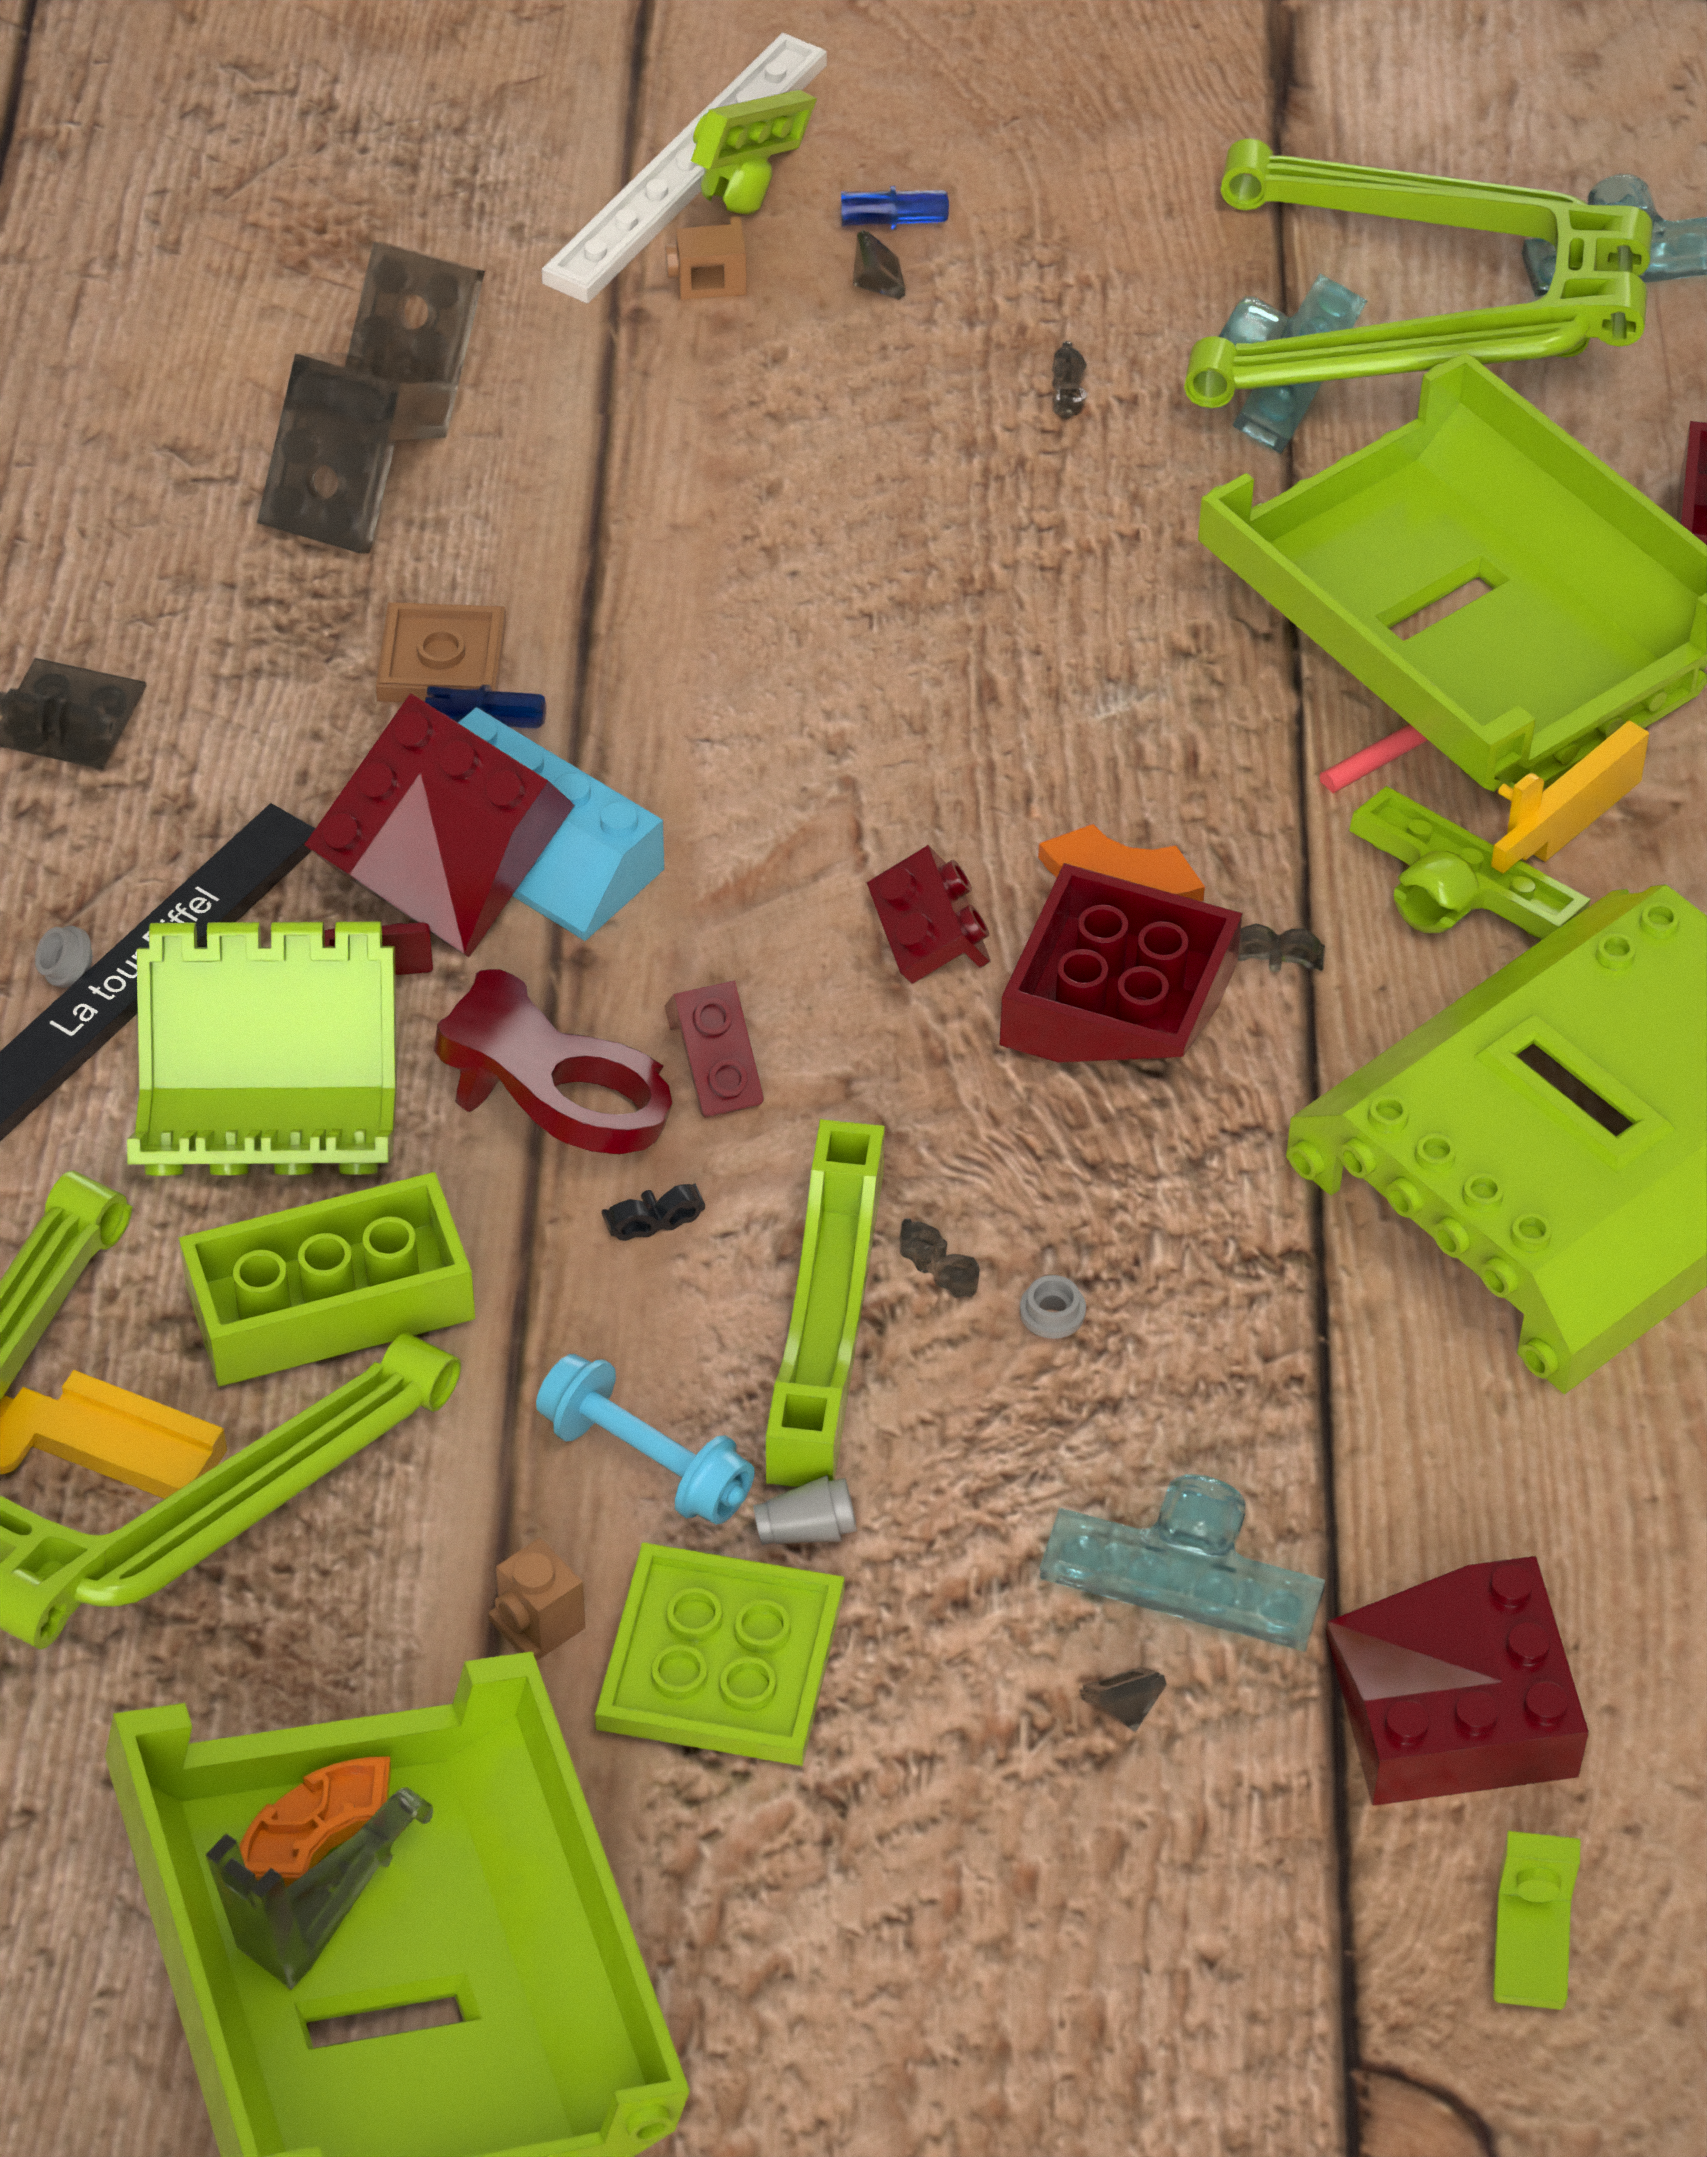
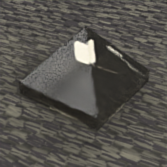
[853,229,906,300]
[1079,1667,1167,1732]

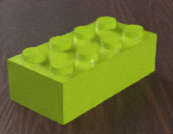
[178,1172,476,1387]

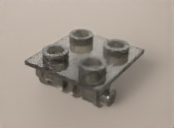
[0,658,147,770]

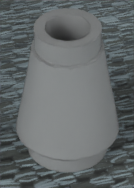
[753,1475,857,1545]

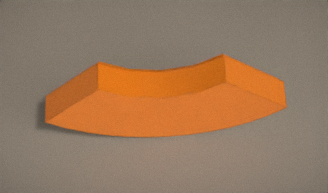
[1038,824,1205,902]
[231,1756,391,1892]

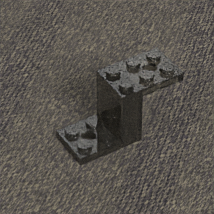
[257,241,485,554]

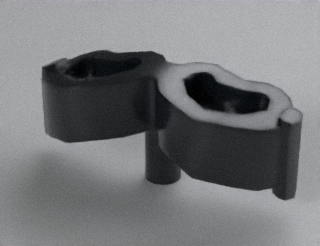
[601,1183,706,1241]

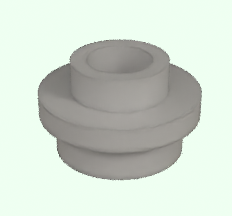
[35,926,93,988]
[1020,1275,1086,1339]

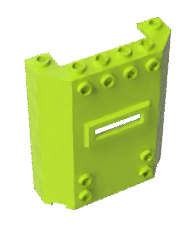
[1198,352,1707,792]
[1286,884,1707,1395]
[105,1651,690,2157]

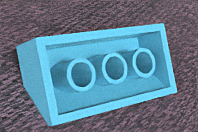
[458,707,664,941]

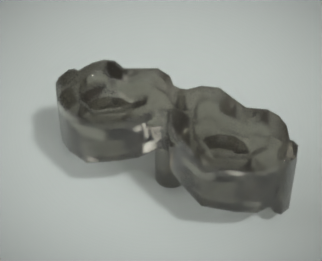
[1052,341,1088,418]
[1238,923,1326,972]
[899,1218,980,1297]

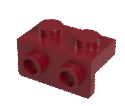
[866,845,991,984]

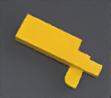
[1491,720,1649,874]
[0,1370,227,1499]

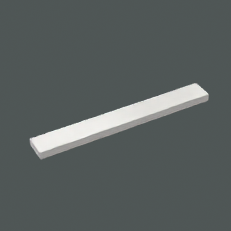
[542,33,827,304]

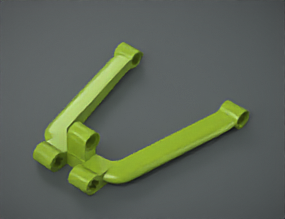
[1184,138,1653,408]
[0,1170,461,1650]

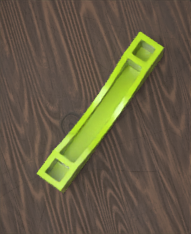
[766,1119,885,1487]

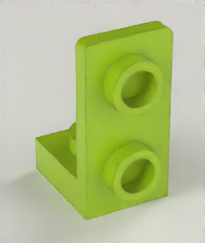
[1493,1831,1581,2010]

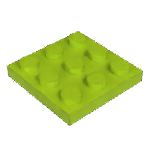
[595,1542,845,1766]

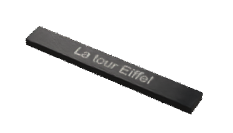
[0,803,316,1141]

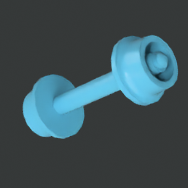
[536,1354,755,1525]

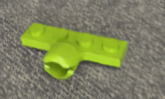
[691,90,817,214]
[1349,786,1591,940]

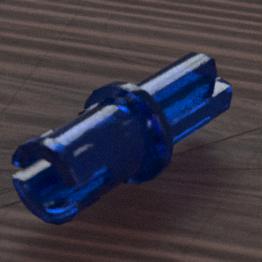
[841,185,949,229]
[425,684,547,729]

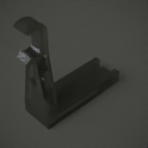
[205,1787,433,1990]

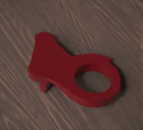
[434,969,673,1155]

